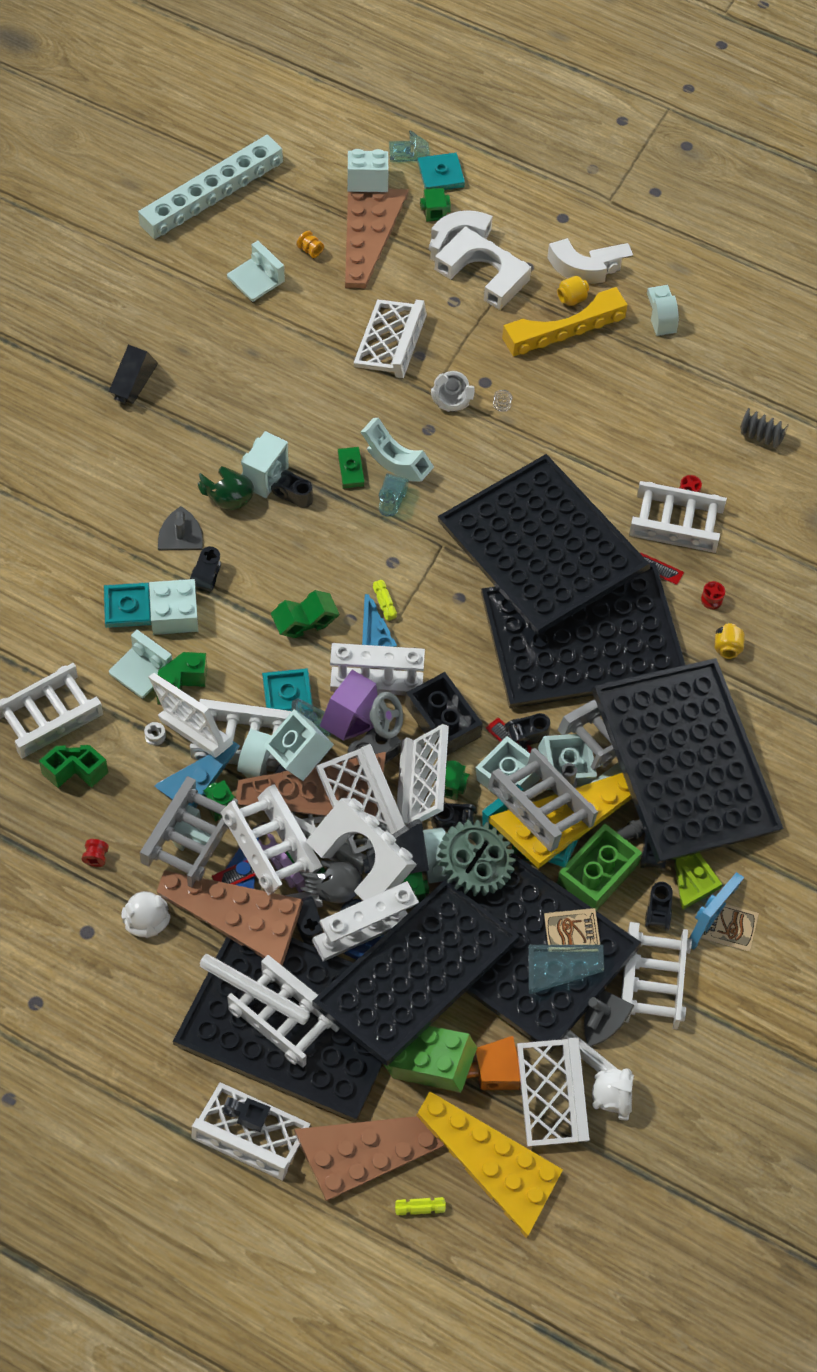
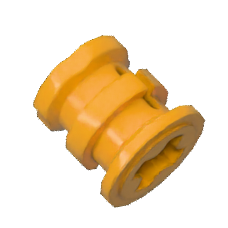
[296,230,324,258]

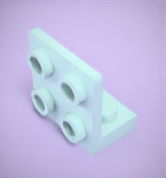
[227,241,285,302]
[109,630,172,698]

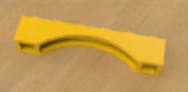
[502,287,628,357]

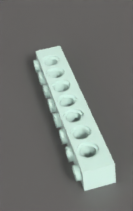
[138,134,283,240]

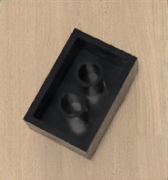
[405,672,483,755]

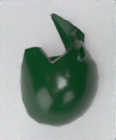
[197,466,254,510]

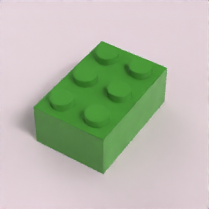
[557,824,642,911]
[384,1026,477,1093]

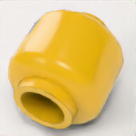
[557,276,589,306]
[714,623,745,659]

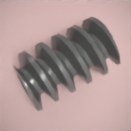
[740,408,789,448]

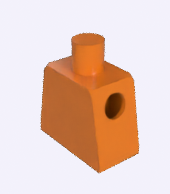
[466,1036,521,1090]

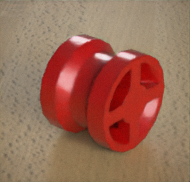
[679,475,702,493]
[701,581,725,610]
[81,839,109,867]

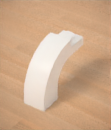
[429,211,493,261]
[547,238,622,284]

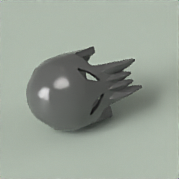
[300,861,363,904]

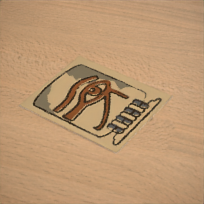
[701,904,759,951]
[544,908,601,953]

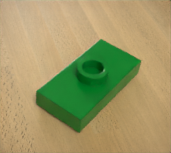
[338,447,364,489]

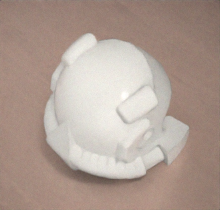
[431,371,475,412]
[122,891,171,938]
[592,1069,634,1121]

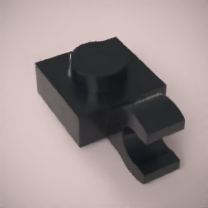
[222,1097,271,1133]

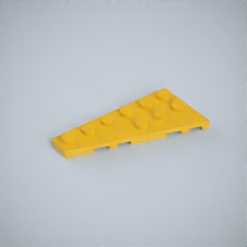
[489,773,632,869]
[416,1092,563,1238]

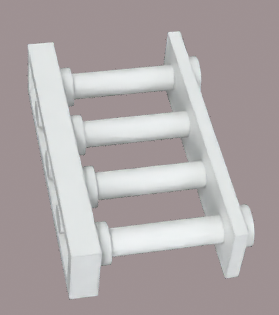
[629,481,727,553]
[330,643,425,696]
[0,663,103,758]
[190,699,292,772]
[220,784,323,896]
[312,881,419,962]
[621,922,692,1029]
[228,955,340,1067]

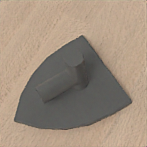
[158,506,203,550]
[584,990,634,1047]

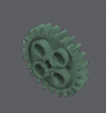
[437,820,515,896]

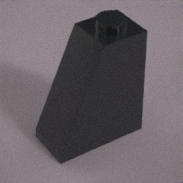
[109,344,158,405]
[363,819,429,874]

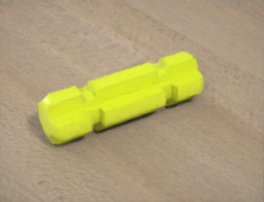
[373,580,397,621]
[395,1197,446,1215]

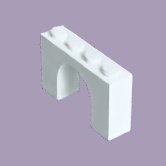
[434,227,531,310]
[305,798,417,901]

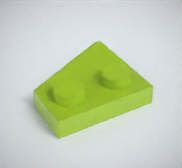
[674,853,722,910]

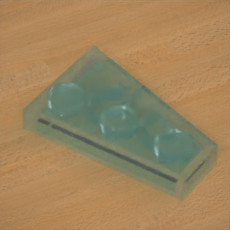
[529,945,604,994]

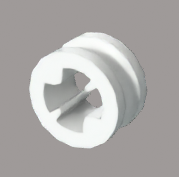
[144,722,166,746]

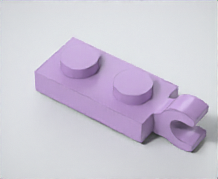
[258,833,307,893]

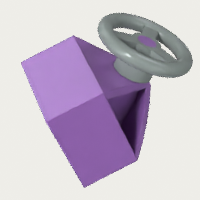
[320,669,403,740]

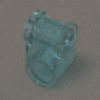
[379,473,409,516]

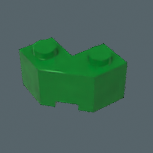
[270,590,340,638]
[156,652,207,705]
[39,745,109,788]

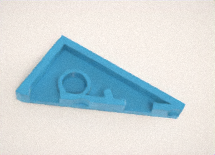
[362,594,397,647]
[154,741,240,808]
[689,872,744,950]

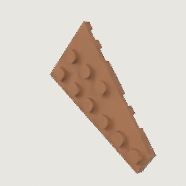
[345,189,409,289]
[236,752,386,817]
[157,870,303,966]
[294,1116,445,1201]

